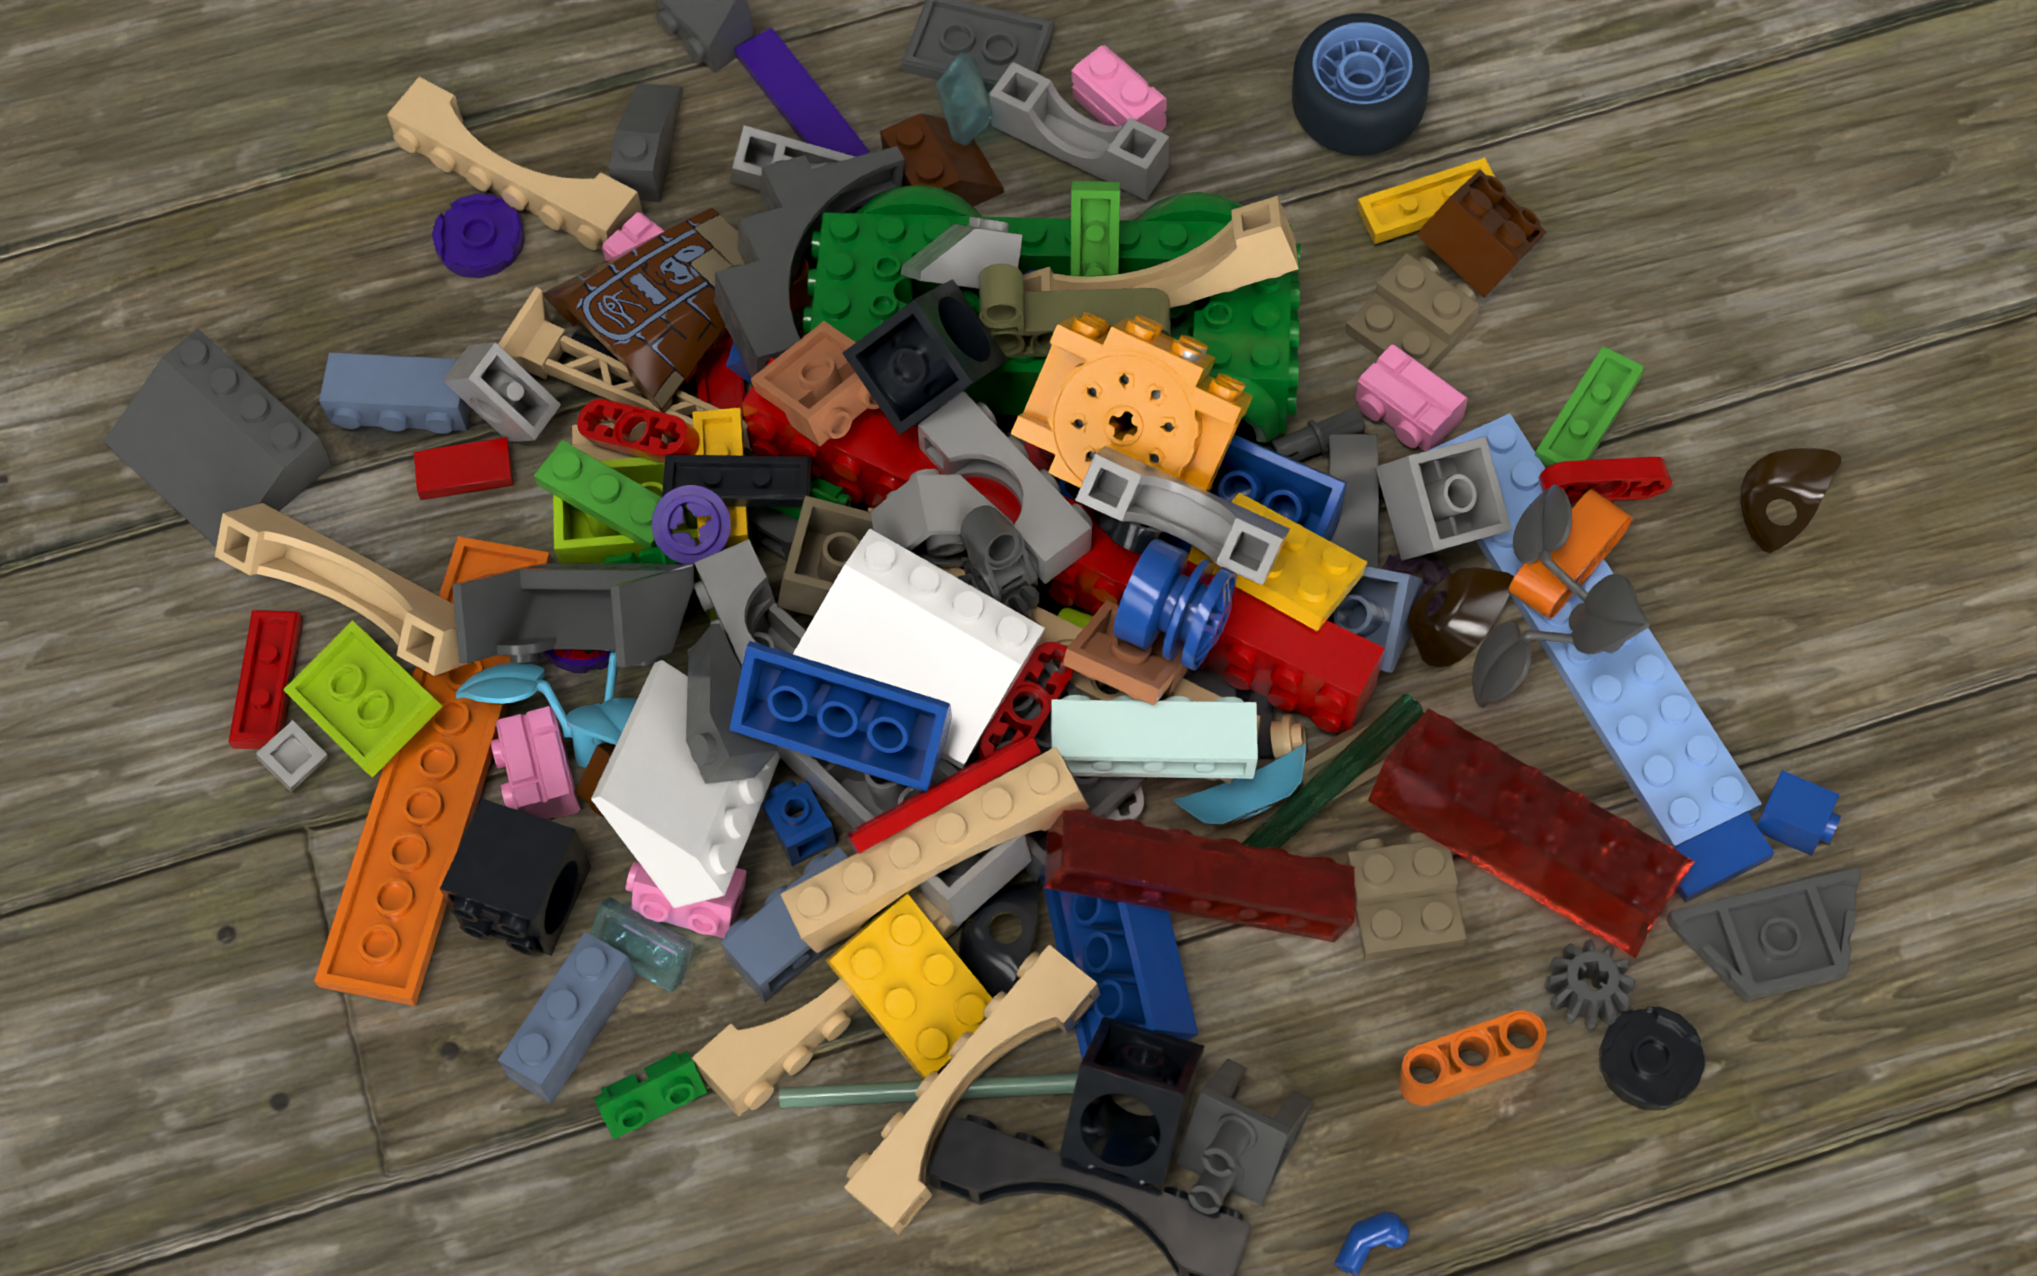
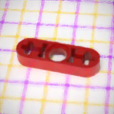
[577,399,699,463]
[1538,457,1672,504]
[978,642,1074,774]

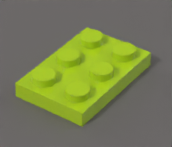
[283,620,443,778]

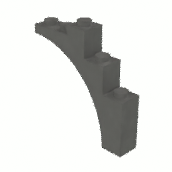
[714,146,904,378]

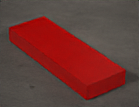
[228,610,303,750]

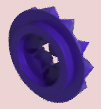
[652,485,731,564]

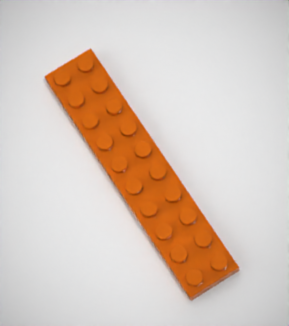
[314,536,553,1006]

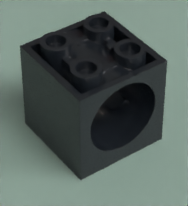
[842,279,1009,435]
[440,799,591,956]
[1059,1016,1205,1187]

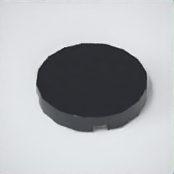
[1599,1006,1705,1110]

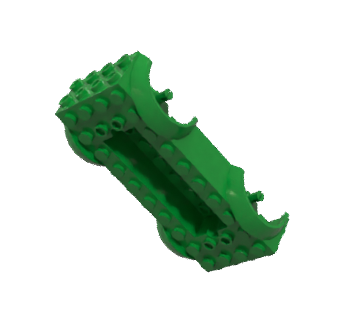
[803,185,1301,442]

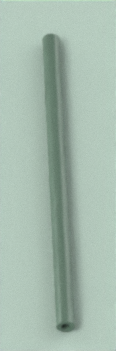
[779,1072,1078,1109]

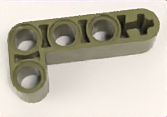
[979,263,1171,358]

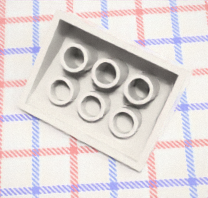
[793,528,1045,769]
[591,660,780,908]

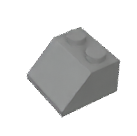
[901,217,1022,288]
[870,469,1013,567]

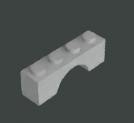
[989,62,1169,200]
[918,391,1093,584]
[1075,446,1290,585]
[694,539,775,670]

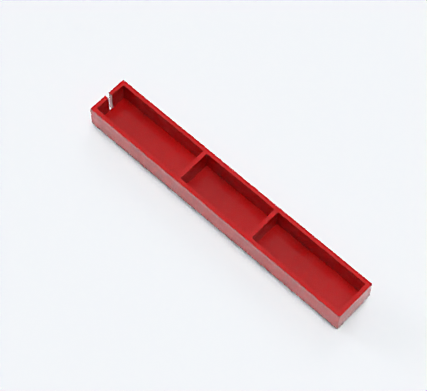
[742,357,1385,733]

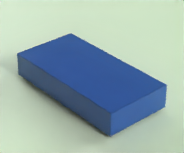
[1658,811,1775,903]

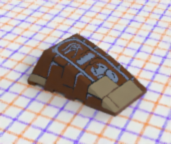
[543,207,745,413]

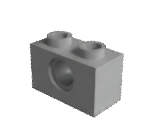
[442,342,561,442]

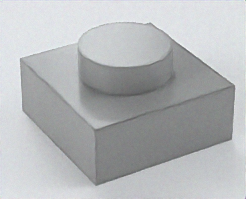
[256,720,328,792]

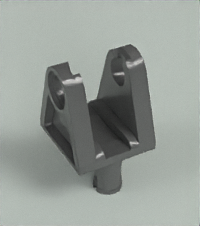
[1176,1059,1313,1214]

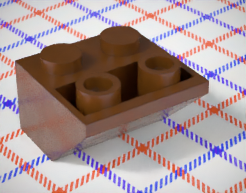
[1416,170,1547,298]

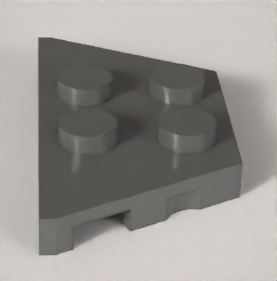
[1667,867,1861,1002]

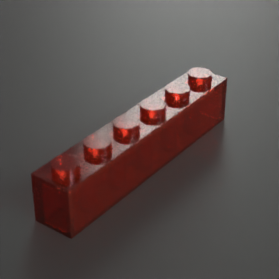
[1045,809,1355,943]

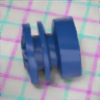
[1113,538,1237,671]

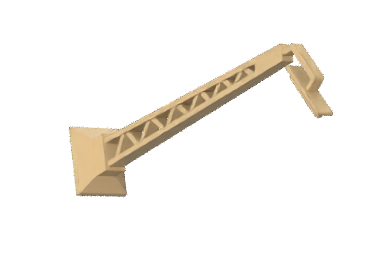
[498,286,873,512]

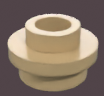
[1270,714,1307,760]

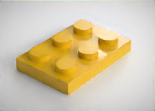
[1188,492,1368,631]
[825,893,993,1080]

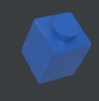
[1757,770,1841,856]

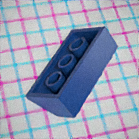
[1210,434,1347,542]
[729,641,952,792]
[1041,838,1199,1059]

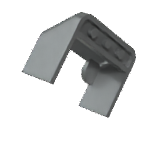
[452,563,695,667]

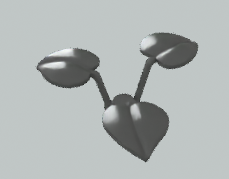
[1472,484,1650,708]

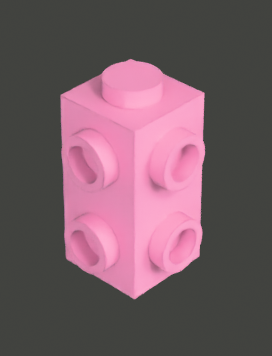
[626,861,747,939]

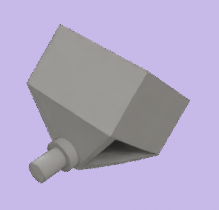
[1376,436,1512,561]

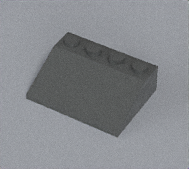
[104,328,332,547]

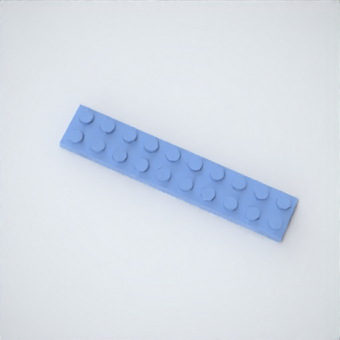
[1428,413,1762,850]

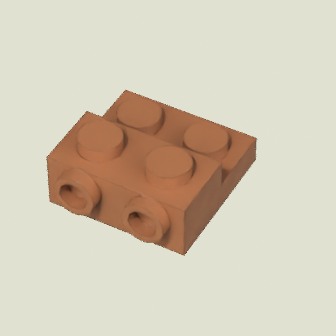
[750,321,879,446]
[1062,600,1188,705]

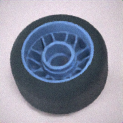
[1292,13,1430,156]

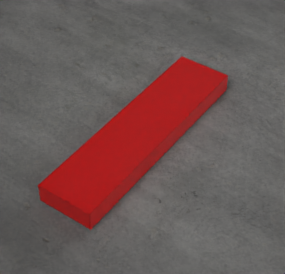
[846,736,1041,853]

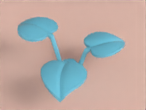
[456,633,679,768]

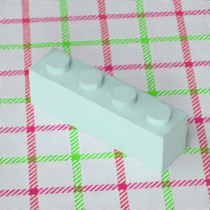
[1050,695,1258,779]

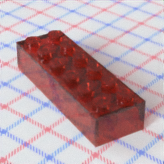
[1368,708,1695,958]

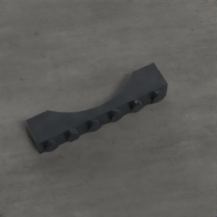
[928,1115,1252,1276]

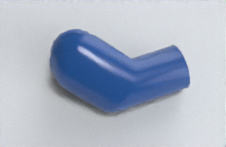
[1334,1211,1409,1276]

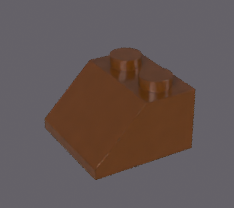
[880,113,1004,207]

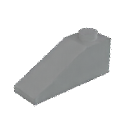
[729,125,865,207]

